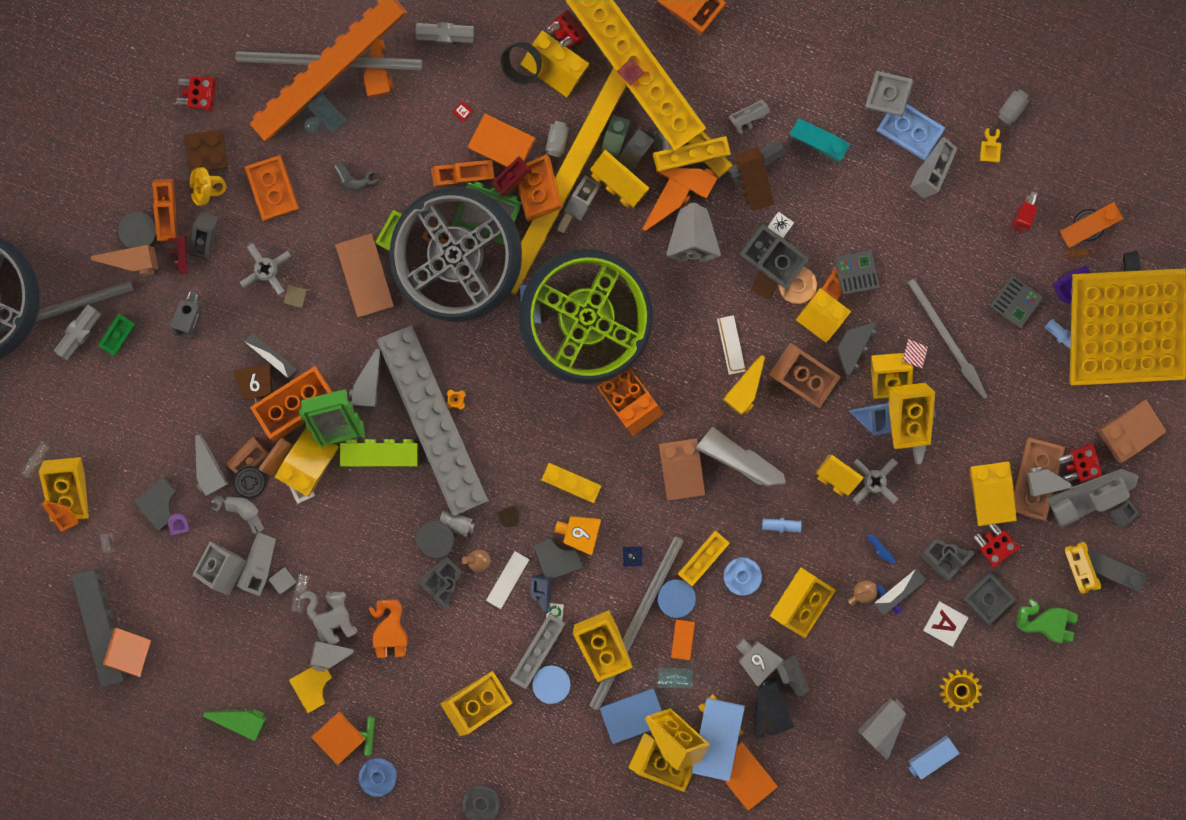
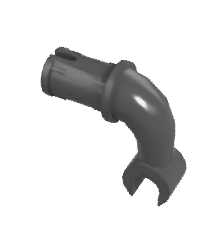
[333,162,378,191]

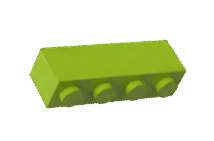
[340,439,419,466]

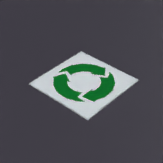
[546,603,564,620]

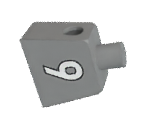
[736,639,783,686]

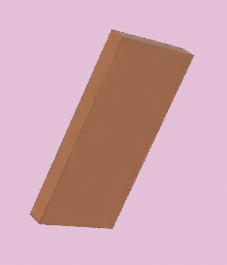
[335,233,395,318]
[1013,437,1065,521]

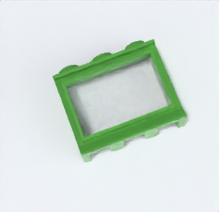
[452,181,522,246]
[299,389,365,448]

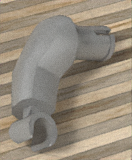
[211,496,264,534]

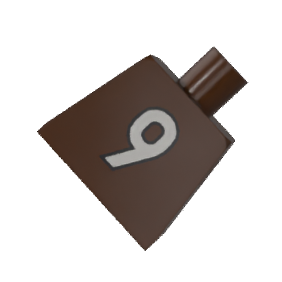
[233,364,273,404]

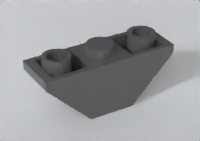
[836,323,877,376]

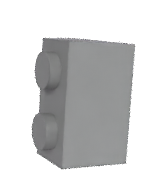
[193,541,247,595]

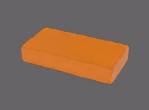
[671,619,695,660]

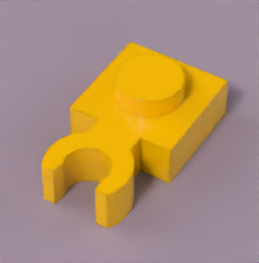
[979,128,1001,163]

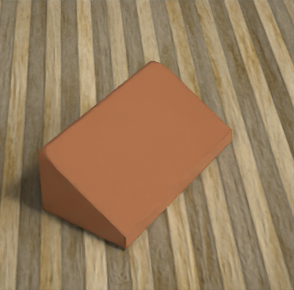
[226,437,269,474]
[259,438,294,476]

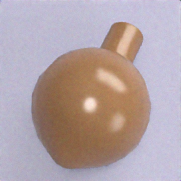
[462,549,491,572]
[848,580,877,606]

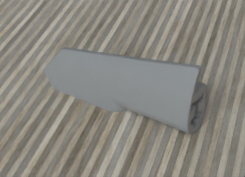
[696,427,786,486]
[1047,469,1139,528]

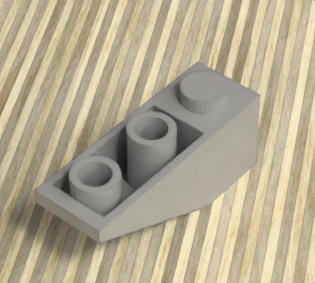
[236,532,276,596]

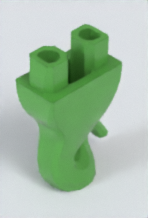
[1016,598,1078,643]

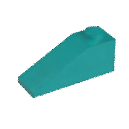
[789,118,850,163]

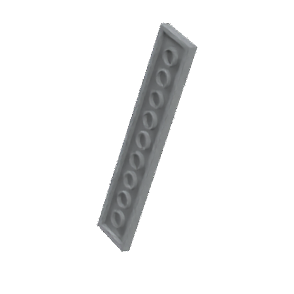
[376,325,488,516]

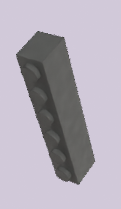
[71,569,128,687]

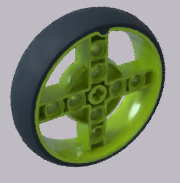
[519,249,653,384]

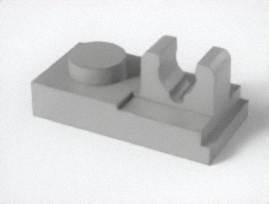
[728,99,770,134]

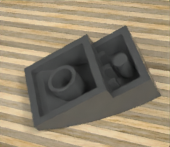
[738,224,809,289]

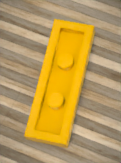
[542,463,601,503]
[678,531,729,586]

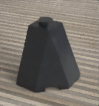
[755,679,794,739]

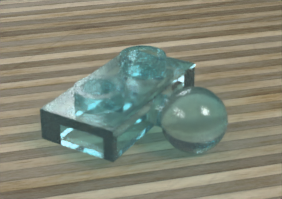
[304,92,346,133]

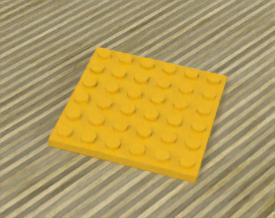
[1069,268,1186,385]

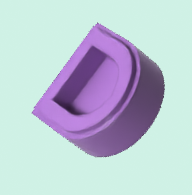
[168,513,190,535]

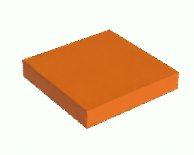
[103,628,151,677]
[312,711,365,765]

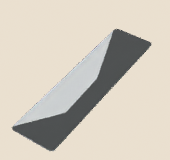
[245,333,296,378]
[874,569,926,615]

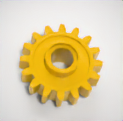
[939,669,982,712]

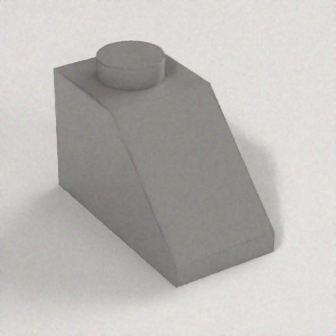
[564,175,602,221]
[1026,466,1072,496]
[309,641,354,672]

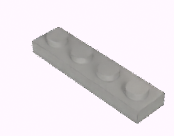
[510,613,566,689]

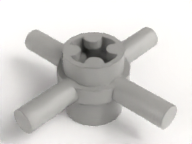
[240,243,292,295]
[852,458,898,504]

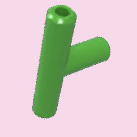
[359,717,375,756]

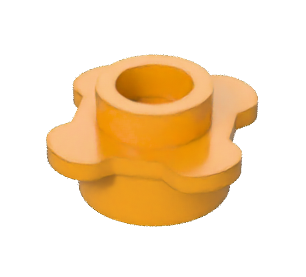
[446,390,466,409]

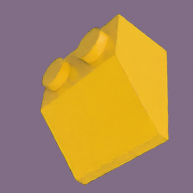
[796,288,851,343]
[871,353,913,399]
[816,455,864,496]

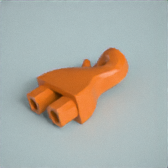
[368,599,408,658]

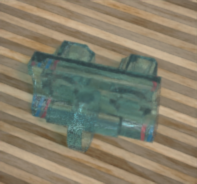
[658,668,693,688]

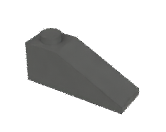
[1088,549,1147,593]

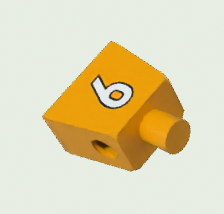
[554,516,601,555]

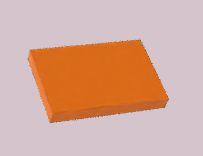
[468,114,536,167]
[244,155,299,222]
[517,155,563,222]
[724,741,778,811]

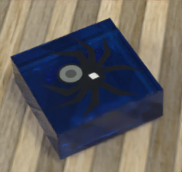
[623,546,643,566]

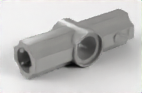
[415,22,474,44]
[54,304,102,360]

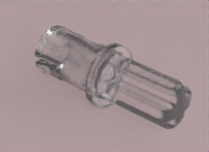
[20,442,49,479]
[291,574,310,613]

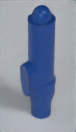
[868,534,896,565]

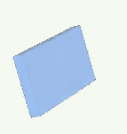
[692,698,745,781]

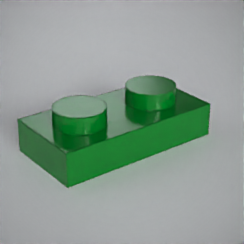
[98,314,136,356]

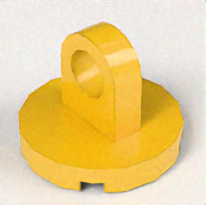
[190,167,227,206]

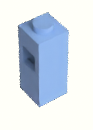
[908,736,959,780]

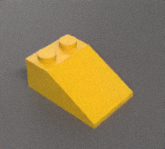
[722,355,765,414]
[888,383,935,449]
[275,427,339,497]
[39,457,89,522]
[969,462,1017,526]
[573,610,633,682]
[440,671,513,736]
[645,708,710,771]
[628,733,693,792]

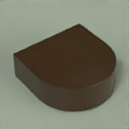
[497,505,519,527]

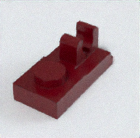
[492,156,532,197]
[168,235,188,274]

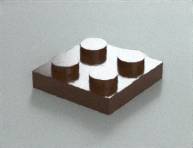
[184,130,228,174]

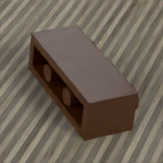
[735,148,774,211]

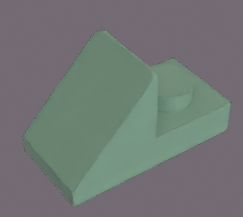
[600,115,630,158]

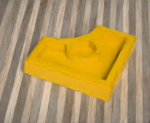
[289,666,332,713]

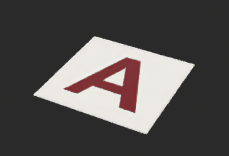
[923,601,969,647]

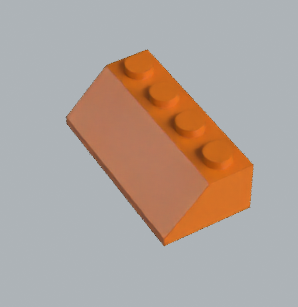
[250,366,333,443]

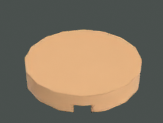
[779,267,817,304]

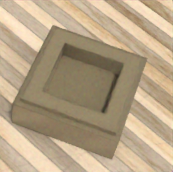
[557,213,573,235]
[284,285,308,308]

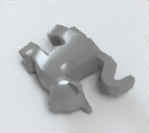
[300,591,358,645]

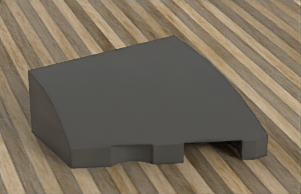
[919,539,974,581]
[419,556,461,610]

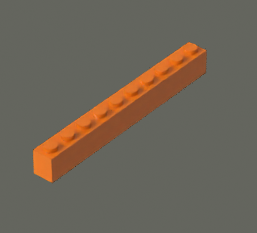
[250,0,408,141]

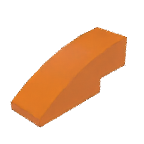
[431,160,495,187]
[152,179,177,241]

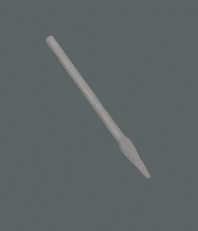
[908,279,987,399]

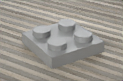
[865,71,914,117]

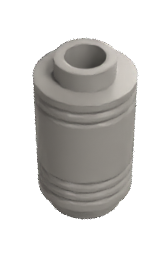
[998,89,1029,125]
[545,121,569,158]
[439,510,475,537]

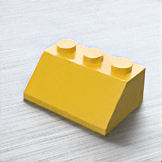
[520,30,589,98]
[590,150,649,209]
[770,568,836,638]

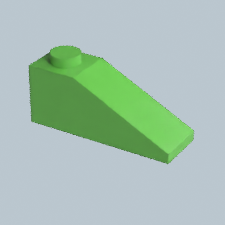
[203,709,267,741]

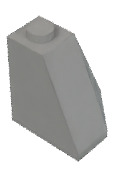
[666,203,721,262]
[858,698,906,760]

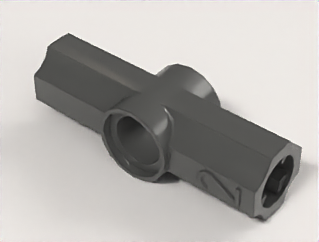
[728,139,786,184]

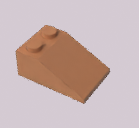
[91,245,159,276]
[769,343,841,409]
[1097,399,1167,462]
[659,438,705,501]

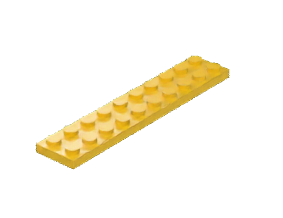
[565,0,706,151]

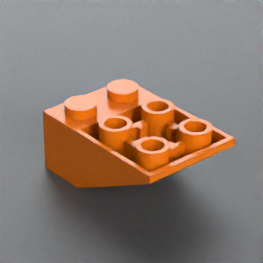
[656,0,726,36]
[597,368,663,436]

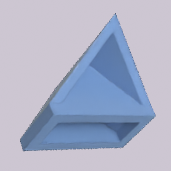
[848,403,891,436]

